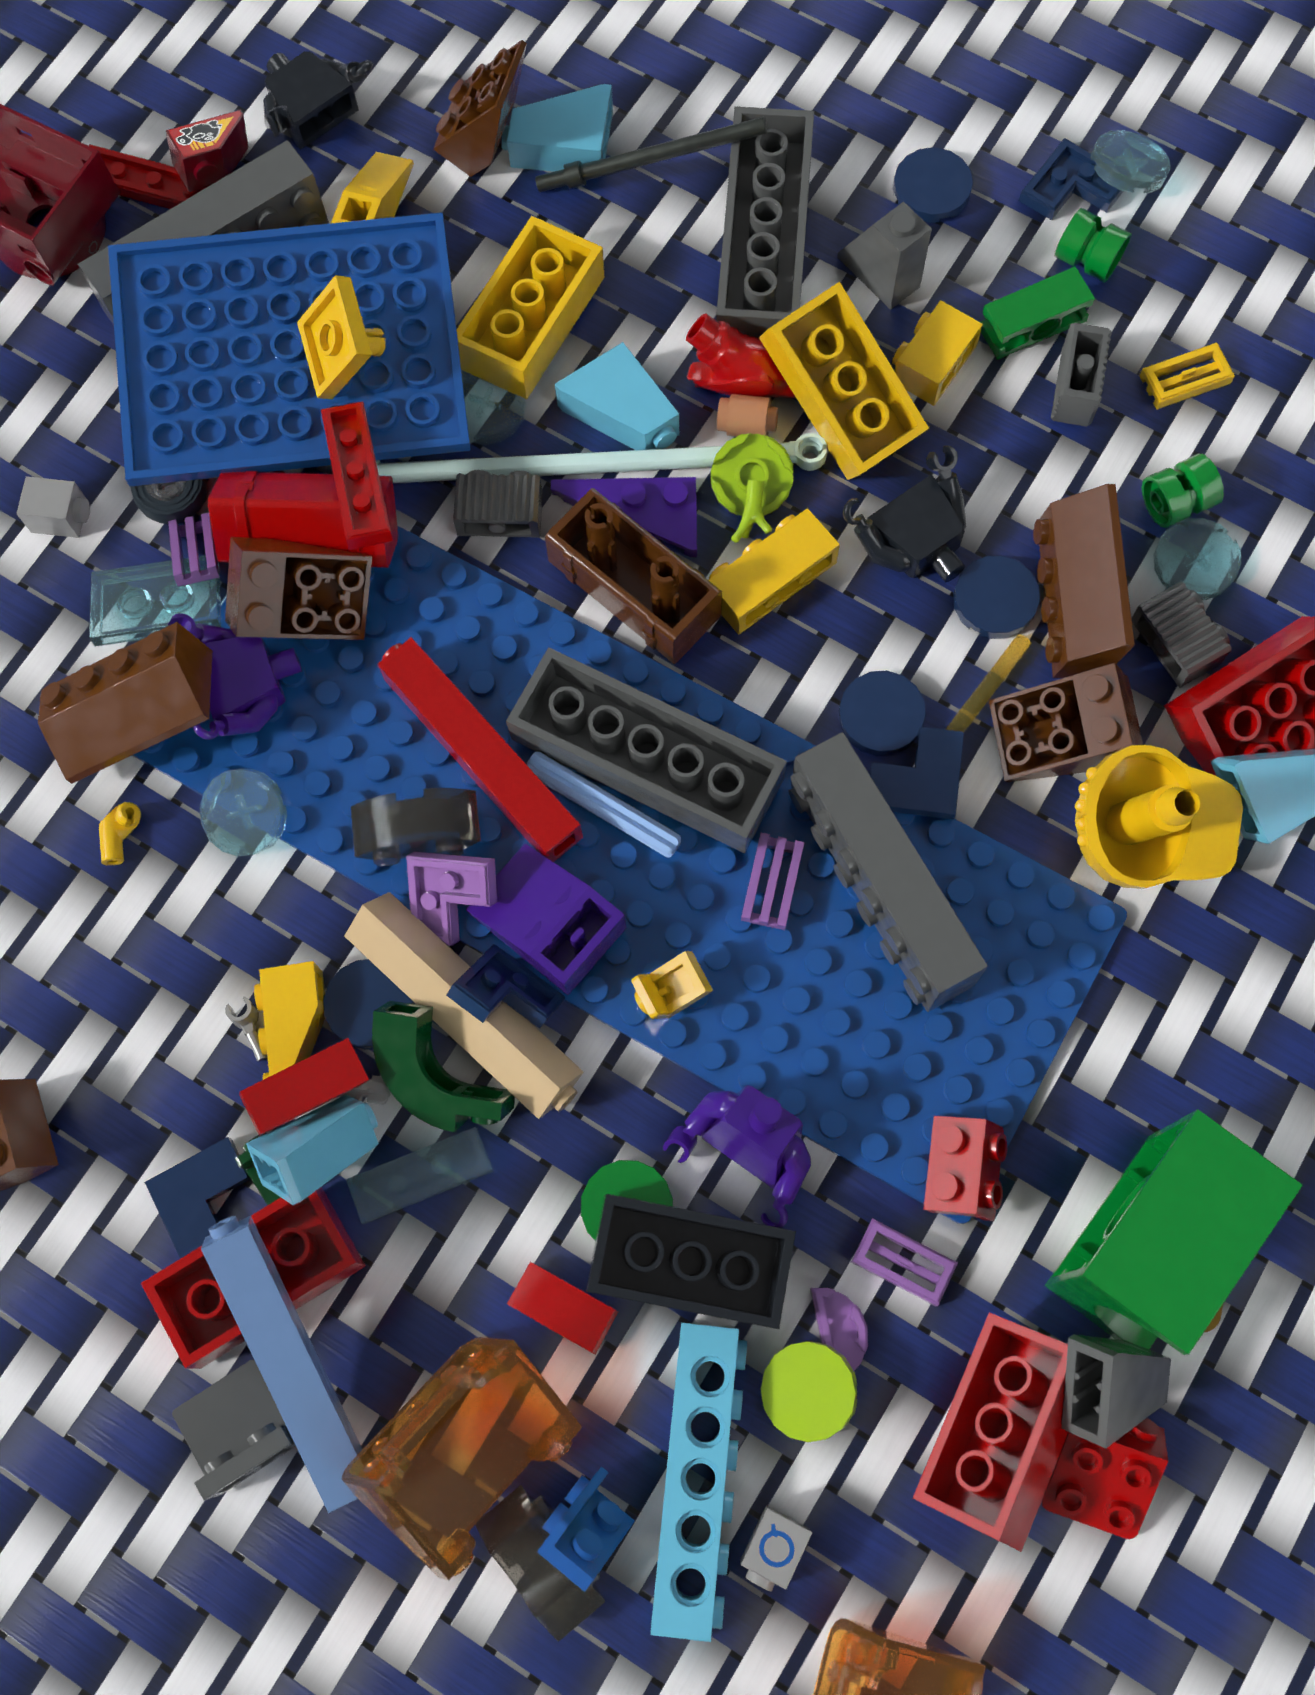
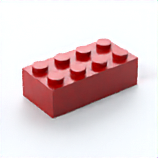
[141,1187,366,1369]
[913,1312,1068,1552]

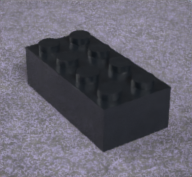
[586,1194,796,1329]

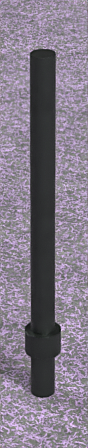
[535,117,767,192]

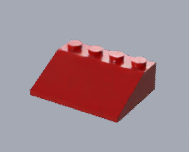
[1164,616,1315,776]

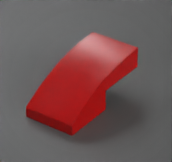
[507,1262,618,1355]

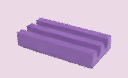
[168,513,220,586]
[741,833,804,930]
[851,1218,958,1307]

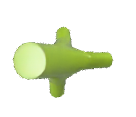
[731,480,772,543]

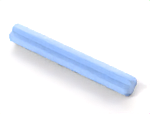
[526,752,681,857]

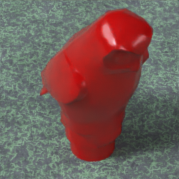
[686,313,796,398]

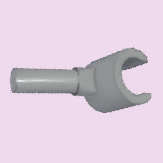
[225,997,268,1062]

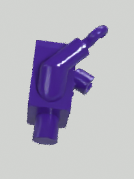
[167,613,303,740]
[663,1085,811,1228]

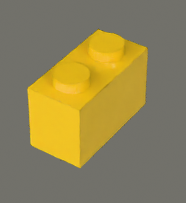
[892,300,983,406]

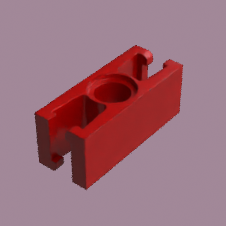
[239,1038,369,1136]

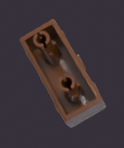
[545,488,722,664]

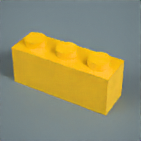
[709,508,840,635]

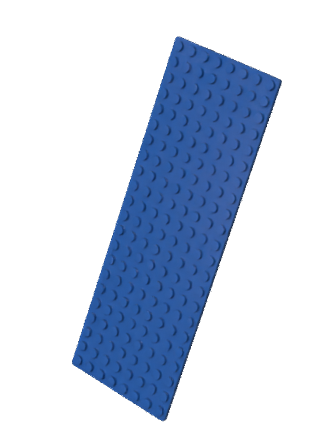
[132,525,1127,1224]

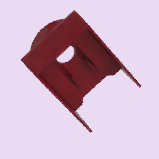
[0,104,120,286]

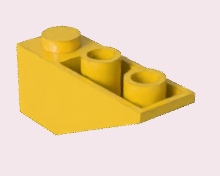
[331,152,414,223]
[254,961,325,1080]

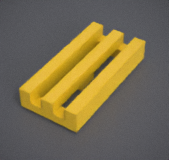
[1139,342,1235,410]

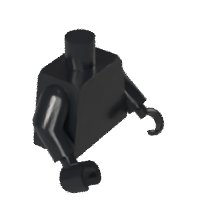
[263,51,373,150]
[843,446,966,582]

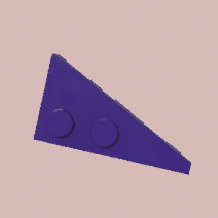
[551,477,697,557]

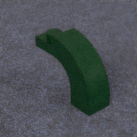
[372,1001,515,1132]

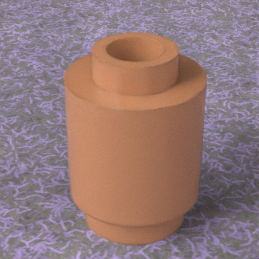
[717,394,779,437]

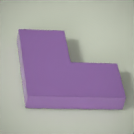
[406,852,497,946]

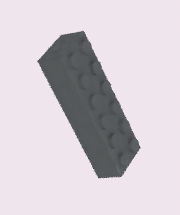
[716,106,814,338]
[78,140,329,325]
[506,647,787,853]
[788,732,988,1012]

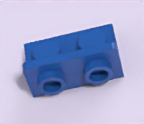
[537,1466,635,1592]

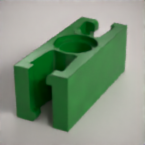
[980,267,1095,360]

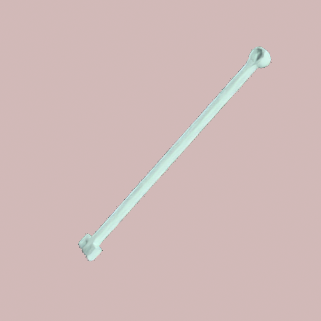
[376,433,827,483]

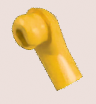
[99,802,141,865]

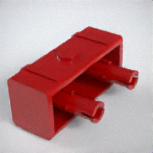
[208,471,398,568]

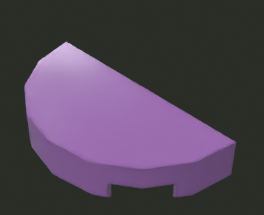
[810,1288,868,1371]

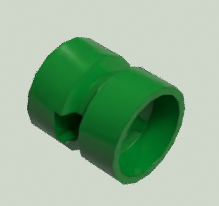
[1054,208,1132,283]
[1141,454,1224,528]

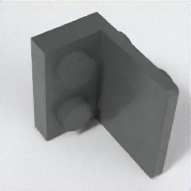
[172,1360,296,1500]

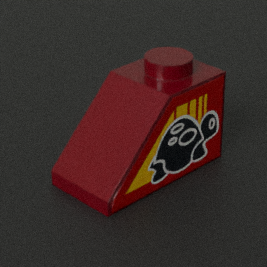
[166,110,249,192]

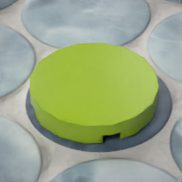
[711,433,793,517]
[761,1341,858,1442]

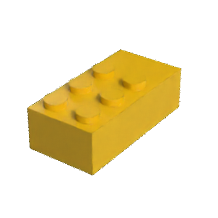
[457,216,604,400]
[759,281,929,480]

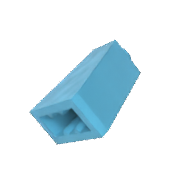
[502,84,613,172]
[555,342,680,450]
[1210,749,1315,844]
[246,1095,379,1205]

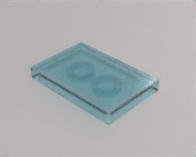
[89,555,221,647]

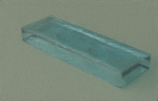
[346,1127,494,1224]

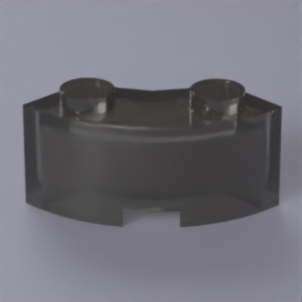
[351,788,481,866]
[474,1485,605,1642]

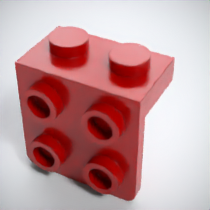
[1042,1418,1168,1539]

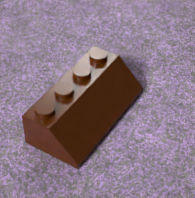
[1033,484,1134,678]
[38,622,213,784]

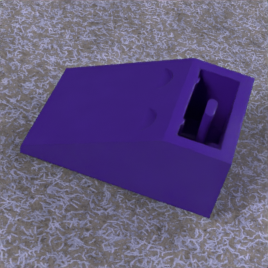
[466,844,627,996]

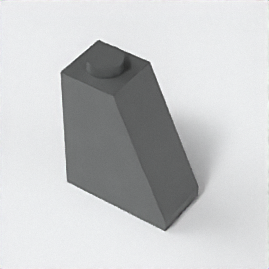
[837,202,932,310]
[1061,1334,1171,1449]

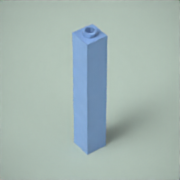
[201,1215,374,1513]

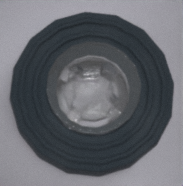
[130,479,208,524]

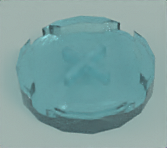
[1090,130,1171,193]
[462,371,526,445]
[1153,518,1242,600]
[199,768,287,856]

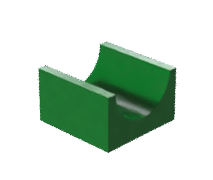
[1045,1109,1303,1355]

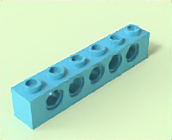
[650,1323,747,1642]

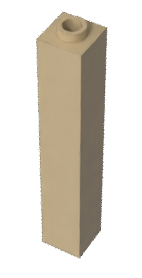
[344,892,584,1119]

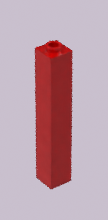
[377,637,583,862]

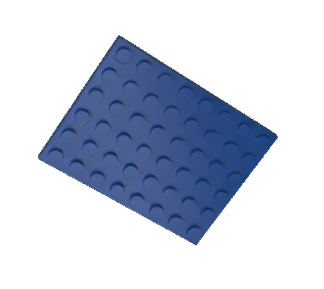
[108,212,471,487]

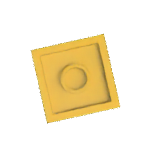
[297,275,386,399]

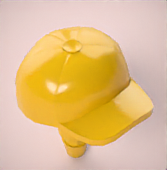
[1075,745,1243,889]

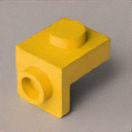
[631,951,713,1019]

